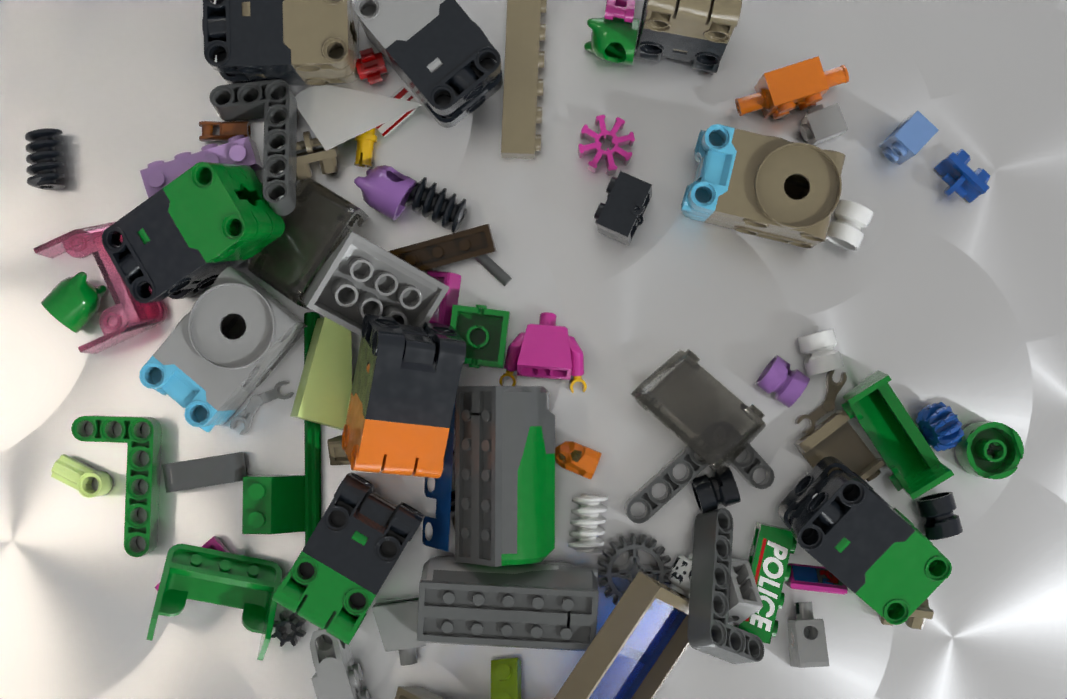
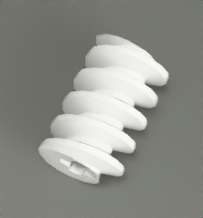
[568,494,608,554]

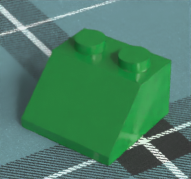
[242,475,305,534]

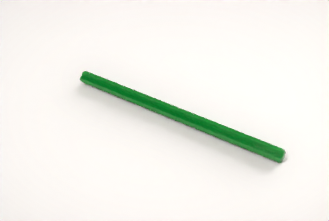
[304,312,321,545]

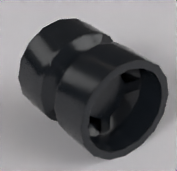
[691,467,741,514]
[916,492,963,540]

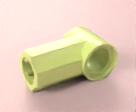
[51,454,113,498]

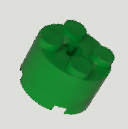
[955,421,1024,479]

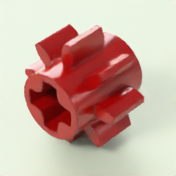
[356,47,388,85]

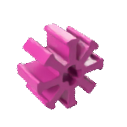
[578,115,635,175]

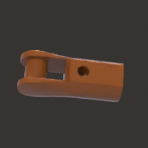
[199,121,251,142]

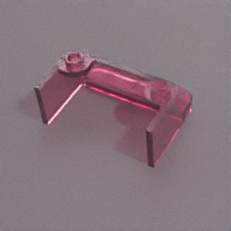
[33,222,167,354]

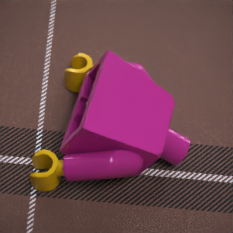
[499,312,587,393]

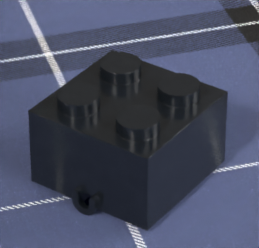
[594,171,652,246]

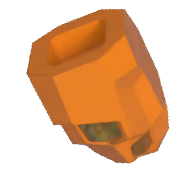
[555,441,602,479]

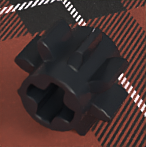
[271,611,306,647]

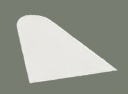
[295,85,423,151]

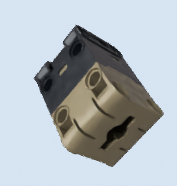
[202,0,359,86]
[634,0,742,73]

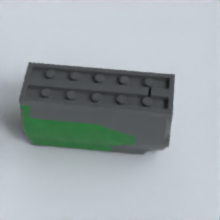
[455,386,555,567]

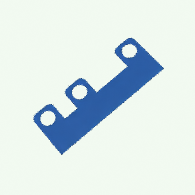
[422,404,455,552]

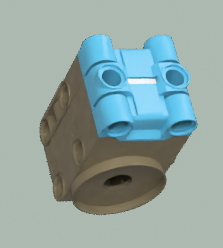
[681,124,846,248]

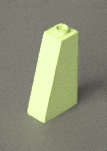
[290,317,352,430]

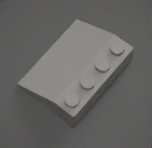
[302,231,450,336]

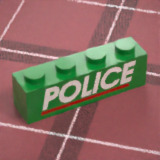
[733,522,797,644]

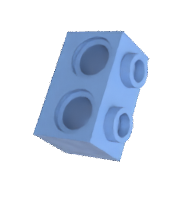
[879,111,939,165]

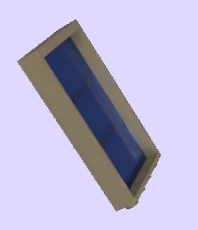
[554,571,690,699]

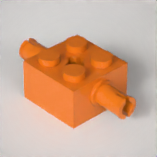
[735,56,849,120]

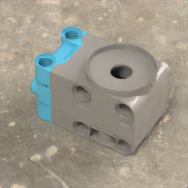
[139,267,307,432]

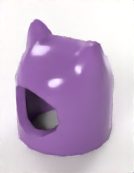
[354,165,417,221]

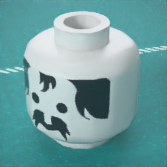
[667,553,693,598]

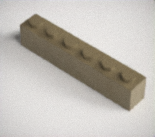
[501,0,547,159]

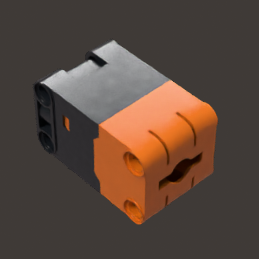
[342,314,466,478]

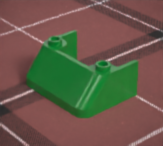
[841,370,954,500]
[146,544,282,661]

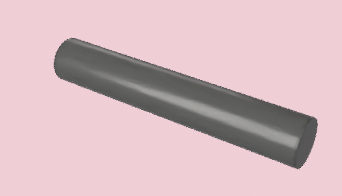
[474,254,512,286]

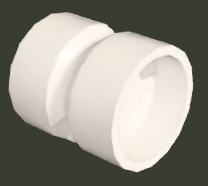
[826,200,874,251]
[797,329,844,376]

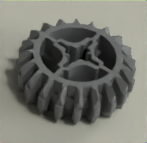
[597,533,672,607]

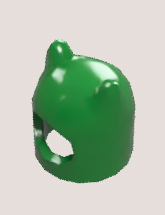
[584,17,640,65]
[41,272,107,333]

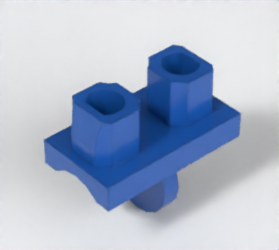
[934,149,990,203]

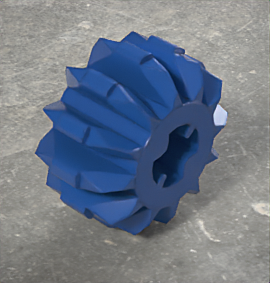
[915,402,964,452]

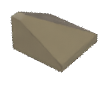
[327,435,351,465]

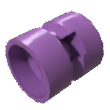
[756,355,810,408]

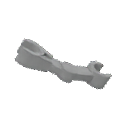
[230,381,294,435]

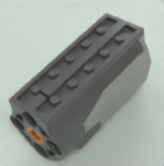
[417,556,599,651]

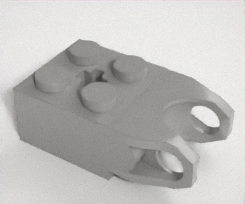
[310,628,370,699]

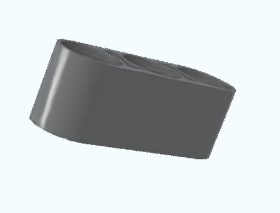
[162,452,247,493]

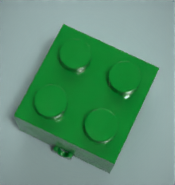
[450,305,510,369]

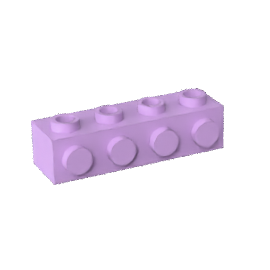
[140,135,263,198]

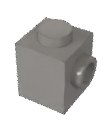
[800,103,848,145]

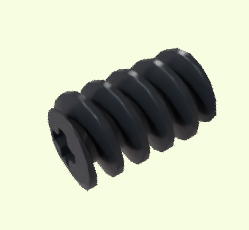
[25,128,65,190]
[405,177,468,233]

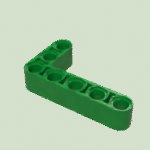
[71,415,162,557]

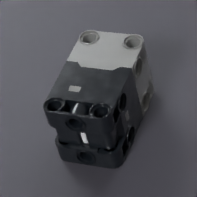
[354,0,503,128]

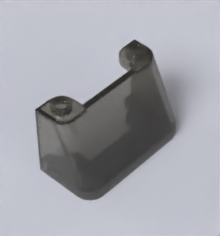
[247,178,369,309]
[631,349,766,476]

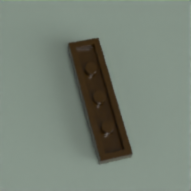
[388,224,496,271]

